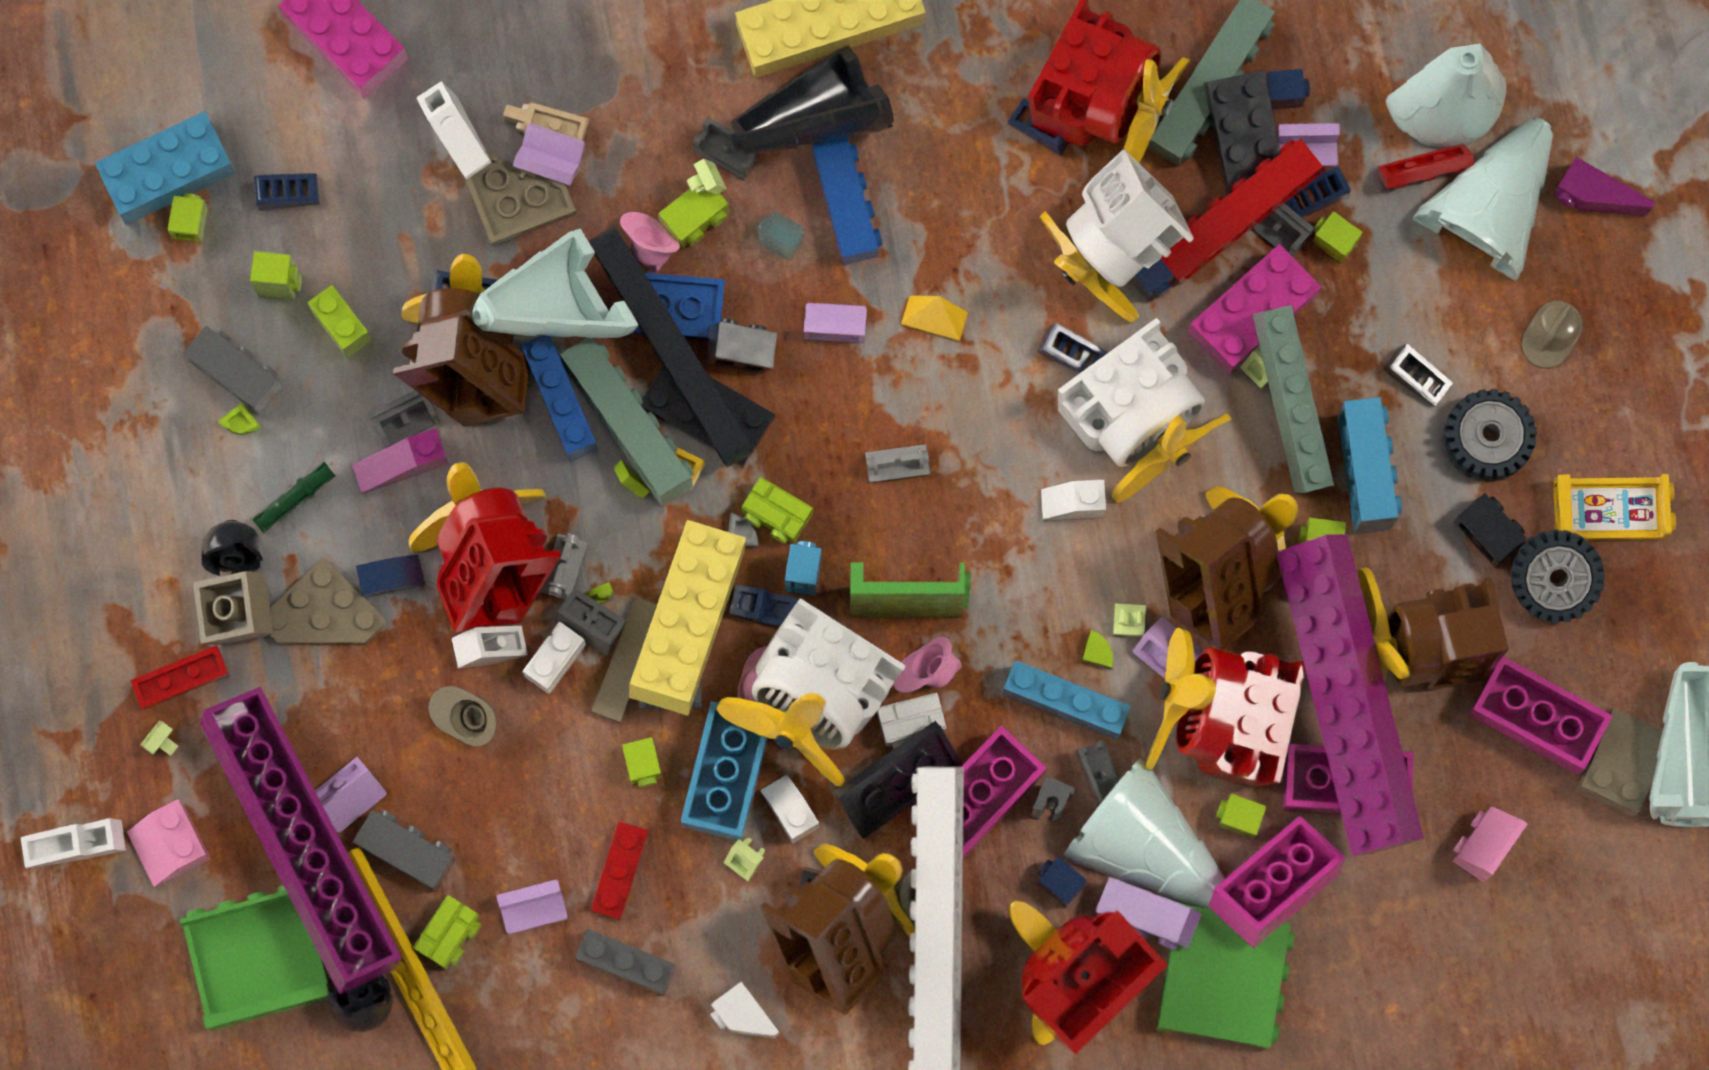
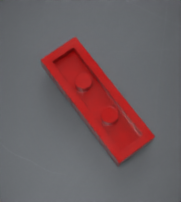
[1377,144,1474,189]
[130,645,230,710]
[590,821,649,921]

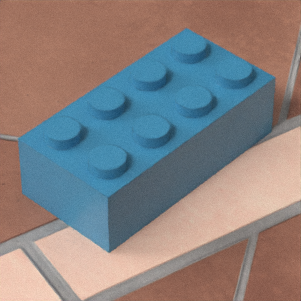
[95,111,236,225]
[1337,397,1402,534]
[680,702,768,841]

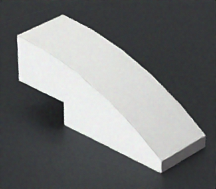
[21,818,126,868]

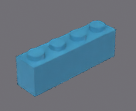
[1002,660,1131,740]

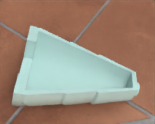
[1385,43,1506,149]
[1412,118,1553,281]
[472,229,638,338]
[1649,662,1709,827]
[1063,759,1225,908]

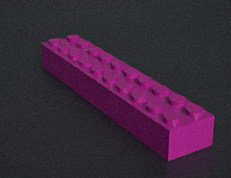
[1277,534,1424,856]
[200,687,402,994]

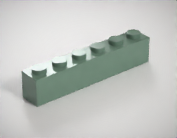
[1148,0,1276,167]
[1252,305,1334,493]
[560,337,694,507]

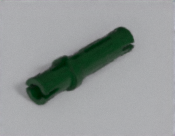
[251,461,336,534]

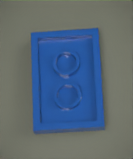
[630,273,725,340]

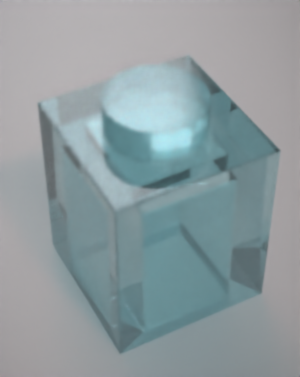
[756,210,805,261]

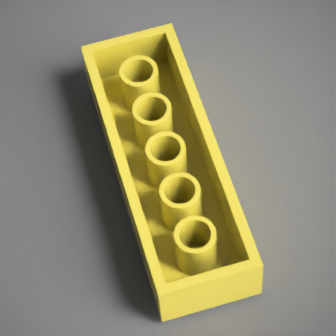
[735,0,926,78]
[629,520,746,716]

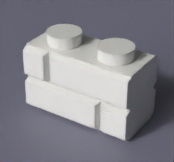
[522,622,586,695]
[877,693,946,749]

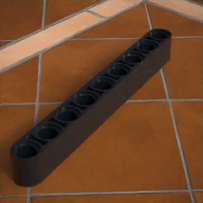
[588,226,754,468]

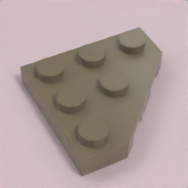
[464,151,576,246]
[270,557,388,645]

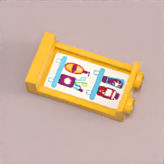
[1553,474,1676,541]

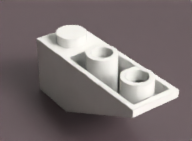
[417,81,492,179]

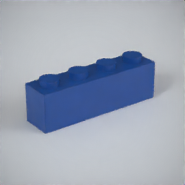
[812,137,883,266]
[520,335,598,462]

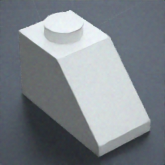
[1041,480,1106,521]
[452,626,528,668]
[760,775,819,844]
[710,982,780,1039]

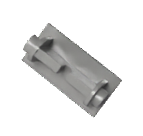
[865,444,930,483]
[540,533,588,599]

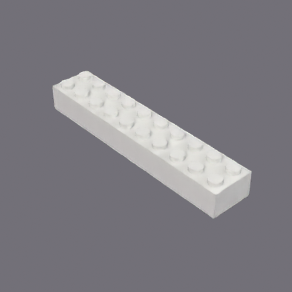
[909,766,964,1070]

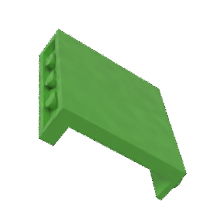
[850,563,971,617]
[179,886,331,1032]
[1156,903,1295,1050]

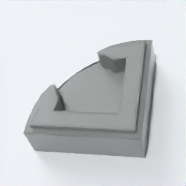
[728,513,758,548]

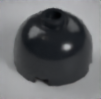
[201,520,263,576]
[328,975,393,1032]

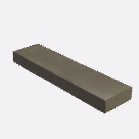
[591,597,657,723]

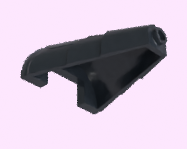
[730,45,894,155]

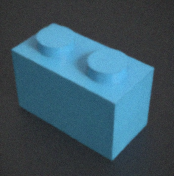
[785,541,822,596]

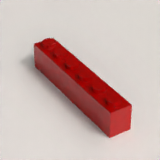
[1161,138,1326,284]

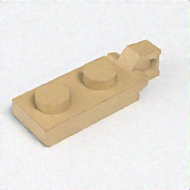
[503,102,589,141]

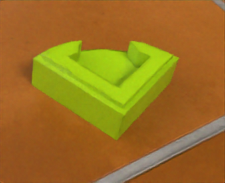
[218,403,262,435]
[614,460,650,498]
[585,582,614,604]
[1082,630,1114,669]

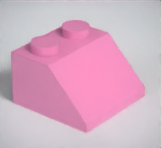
[127,799,211,888]
[1452,806,1527,882]

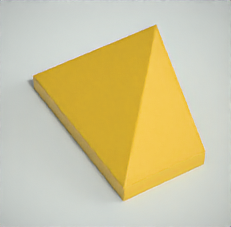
[901,296,968,342]

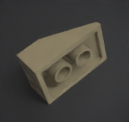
[1575,707,1663,818]

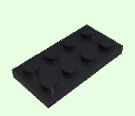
[1204,70,1281,196]
[641,366,775,468]
[833,720,963,839]

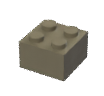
[193,571,273,645]

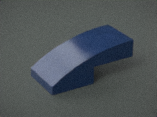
[356,554,426,597]
[729,584,799,627]

